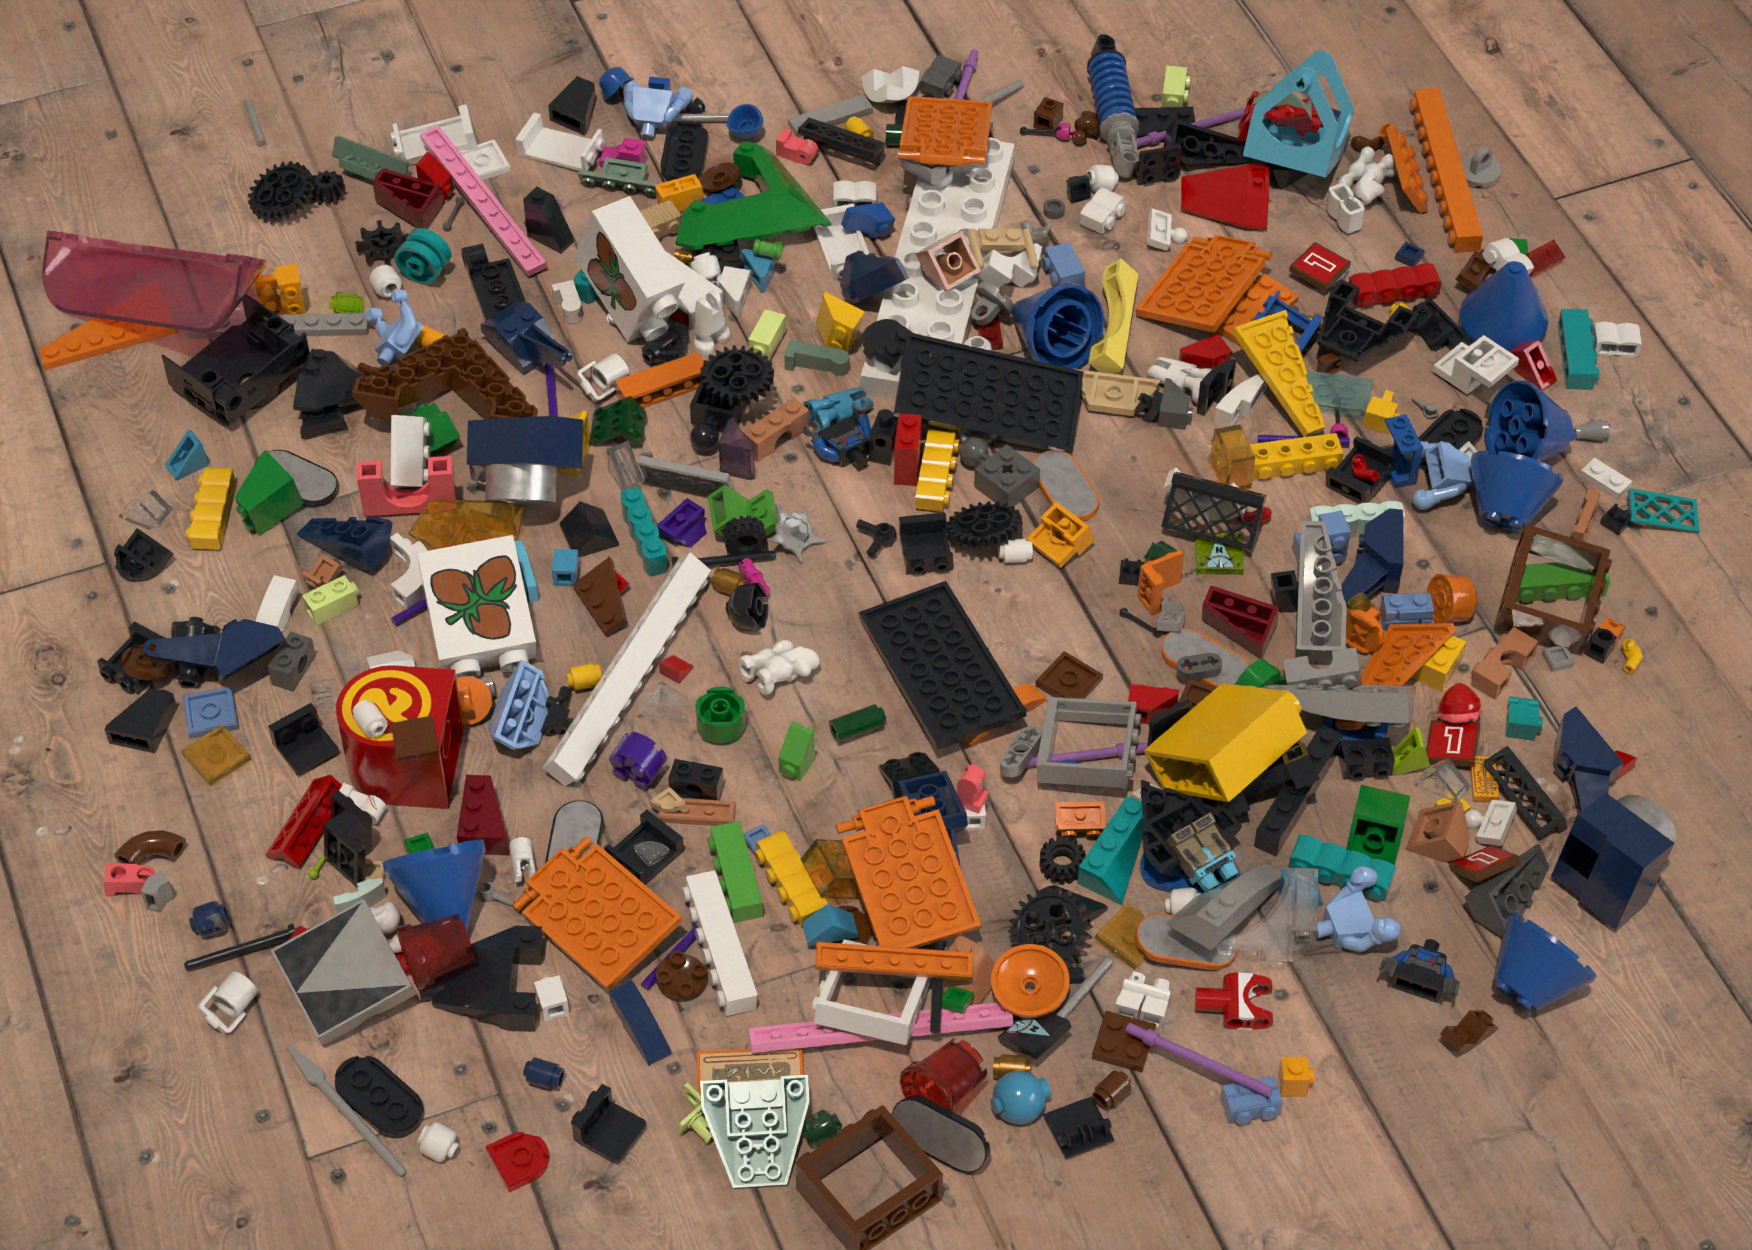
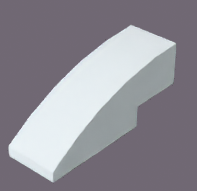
[1214,374,1267,429]
[256,575,299,652]

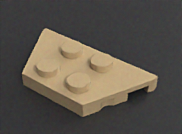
[1075,369,1160,416]

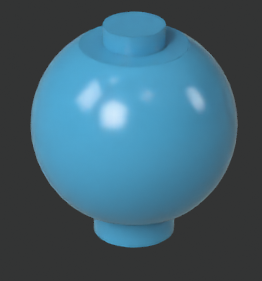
[990,1070,1051,1124]

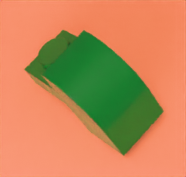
[1234,658,1286,688]

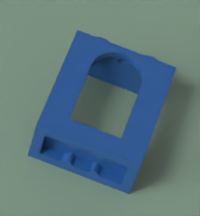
[1253,290,1323,353]
[1383,414,1423,489]

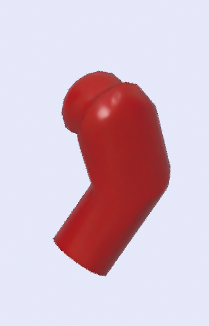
[1352,455,1379,482]
[1236,507,1272,525]

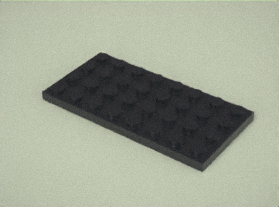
[893,332,1084,455]
[859,581,1027,750]

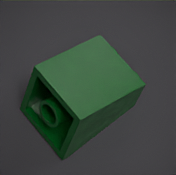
[234,450,304,536]
[1346,785,1410,865]

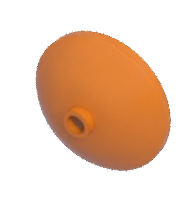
[991,944,1070,1018]

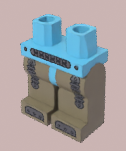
[1165,812,1238,892]

